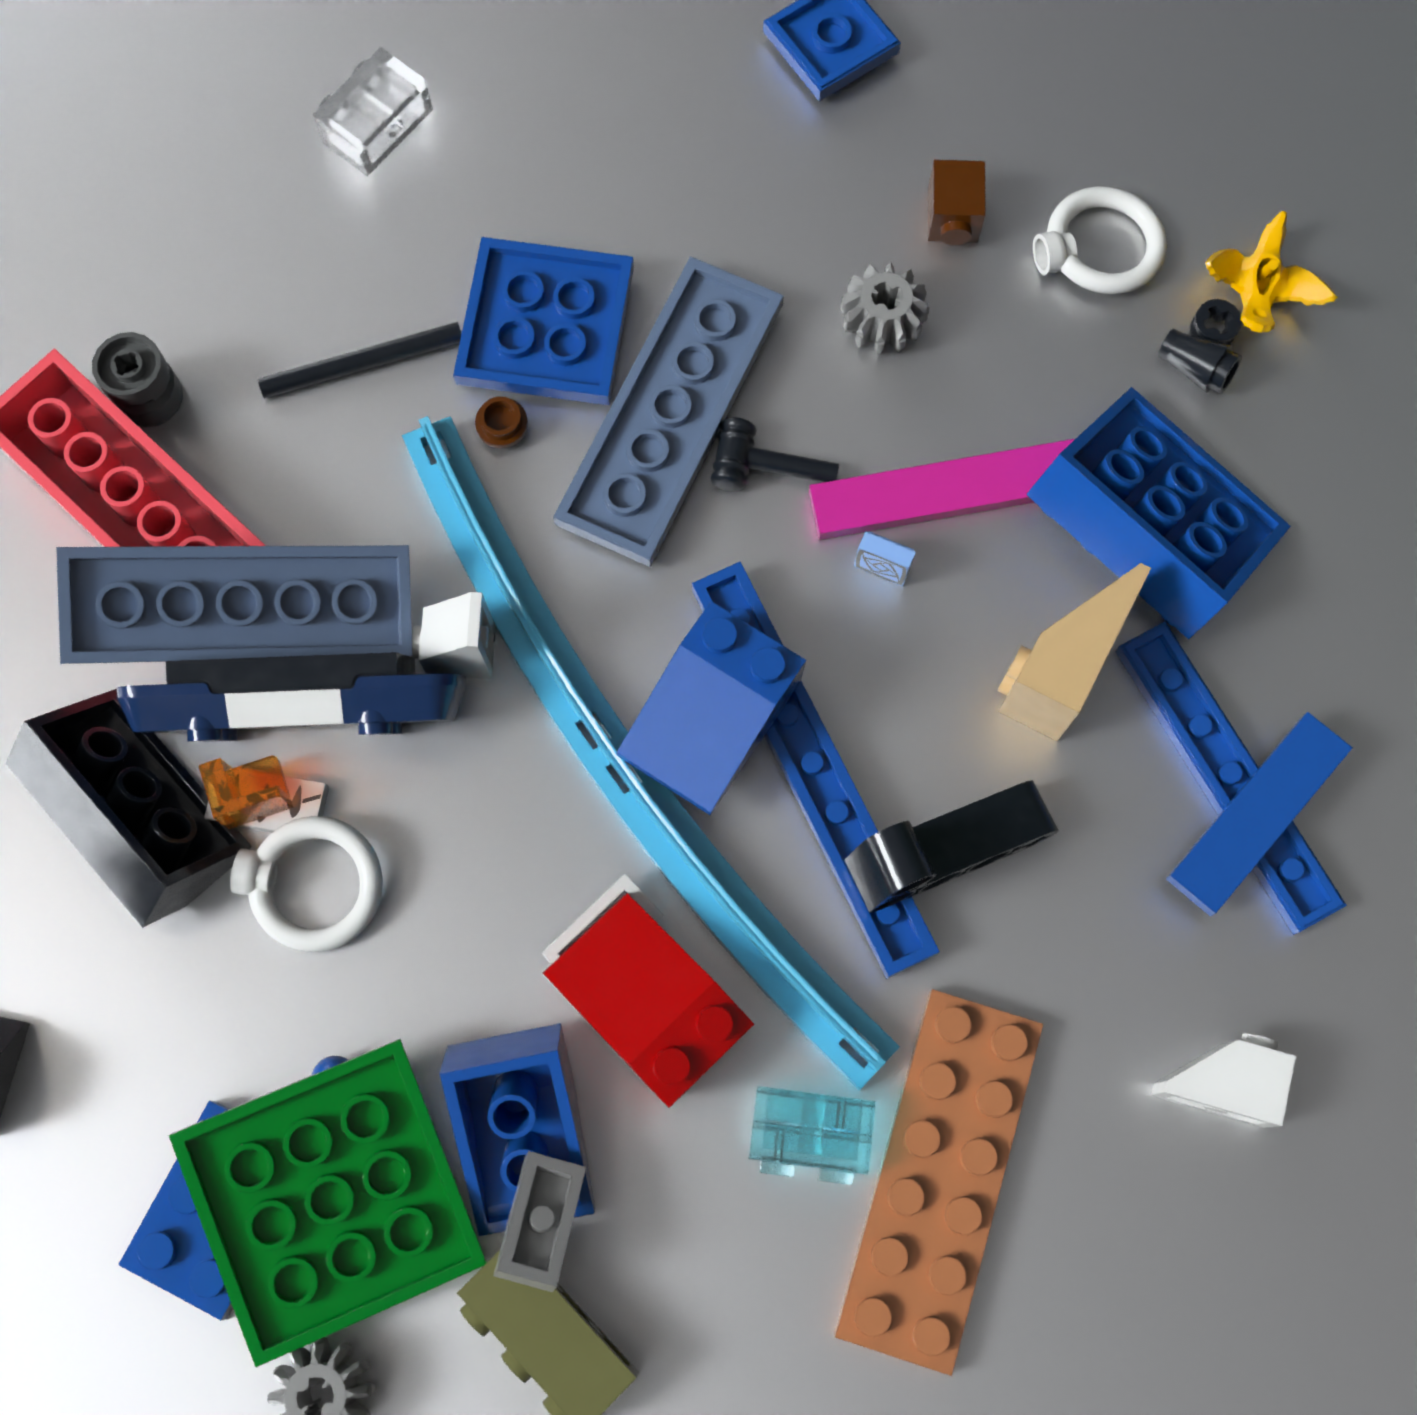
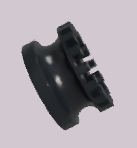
[1189,299,1242,344]

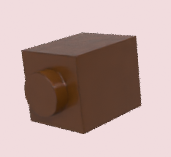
[928,160,986,246]

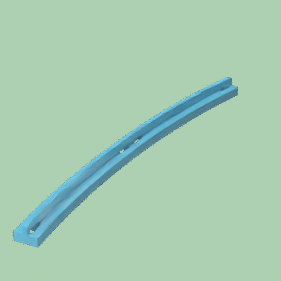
[402,416,900,1090]

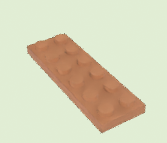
[833,989,1043,1376]

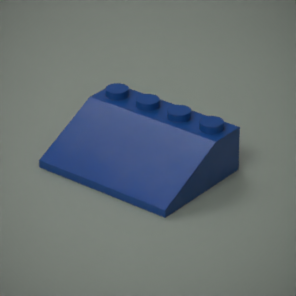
[1026,387,1291,640]

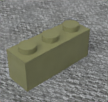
[457,1250,639,1415]

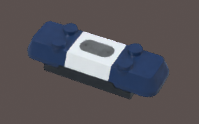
[117,652,467,742]

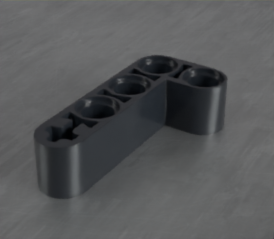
[844,780,1059,913]

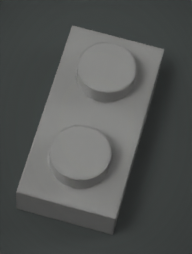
[493,1151,586,1292]

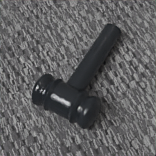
[710,417,839,492]

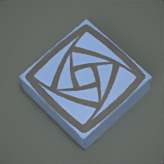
[854,531,916,586]

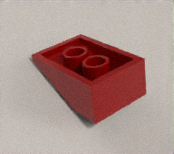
[542,893,754,1108]

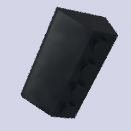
[5,689,252,928]

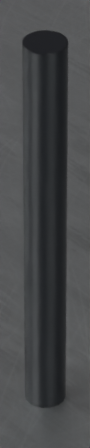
[258,321,461,399]

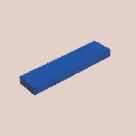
[1166,712,1353,917]

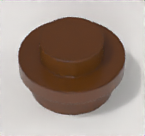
[475,396,528,449]

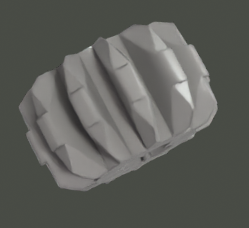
[840,262,929,355]
[267,1338,375,1415]

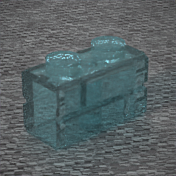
[748,1086,875,1185]

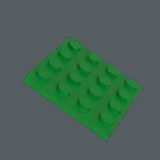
[168,1039,487,1368]

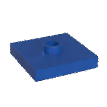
[763,0,901,102]

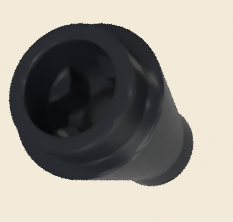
[1158,328,1242,394]

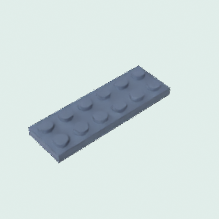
[553,256,784,567]
[56,545,412,664]

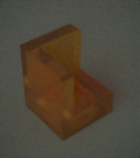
[198,755,294,829]

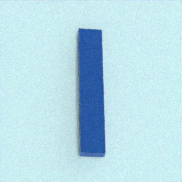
[1115,621,1347,935]

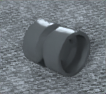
[92,332,183,427]

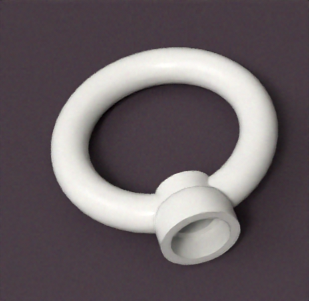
[1033,186,1167,294]
[230,816,383,952]

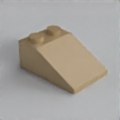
[997,563,1151,741]

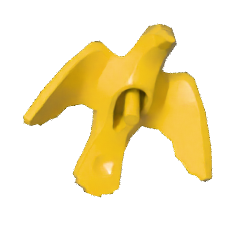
[1205,211,1338,333]

